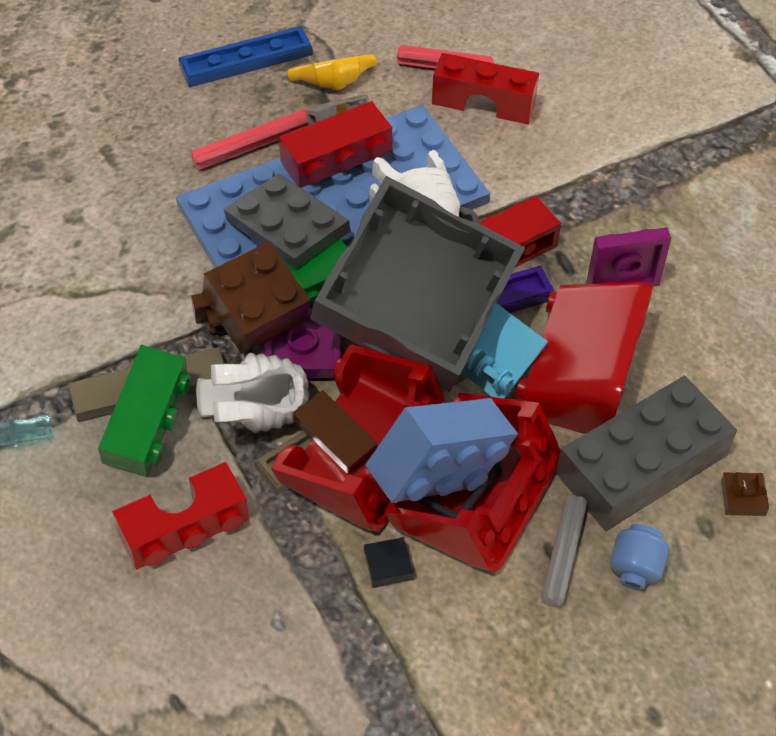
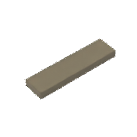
[68,347,224,422]

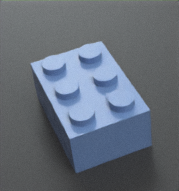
[365,398,518,503]

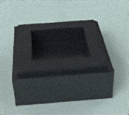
[364,537,413,588]

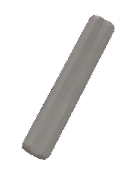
[541,494,587,607]

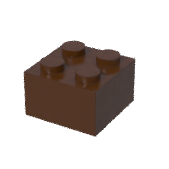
[202,241,311,354]

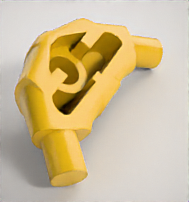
[288,54,377,90]

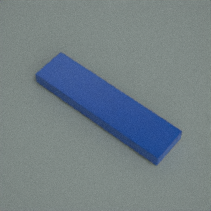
[178,26,313,87]

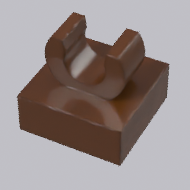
[191,293,226,335]
[721,472,769,516]

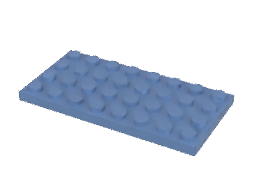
[176,104,490,268]

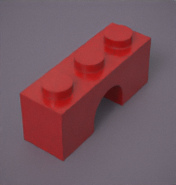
[432,53,539,125]
[112,462,249,570]

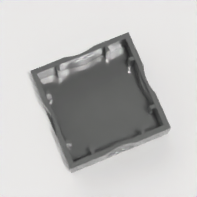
[310,176,525,392]

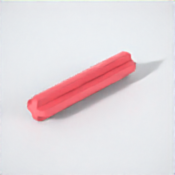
[397,45,494,69]

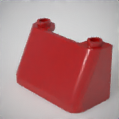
[515,281,654,434]
[271,344,446,532]
[384,393,560,572]

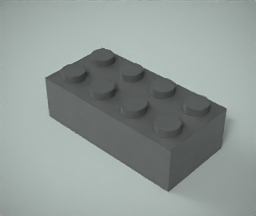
[556,375,737,532]

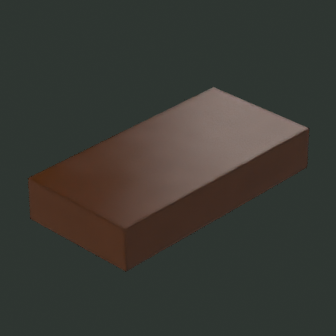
[293,390,377,474]

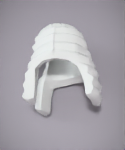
[369,150,460,217]
[196,353,309,433]

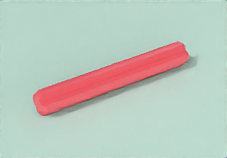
[191,107,310,170]

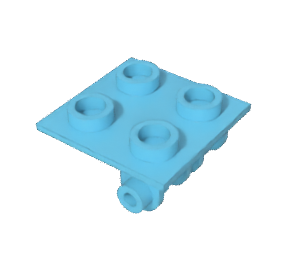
[461,303,548,398]

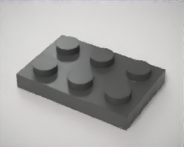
[224,173,351,269]

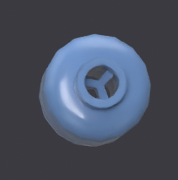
[610,524,670,589]

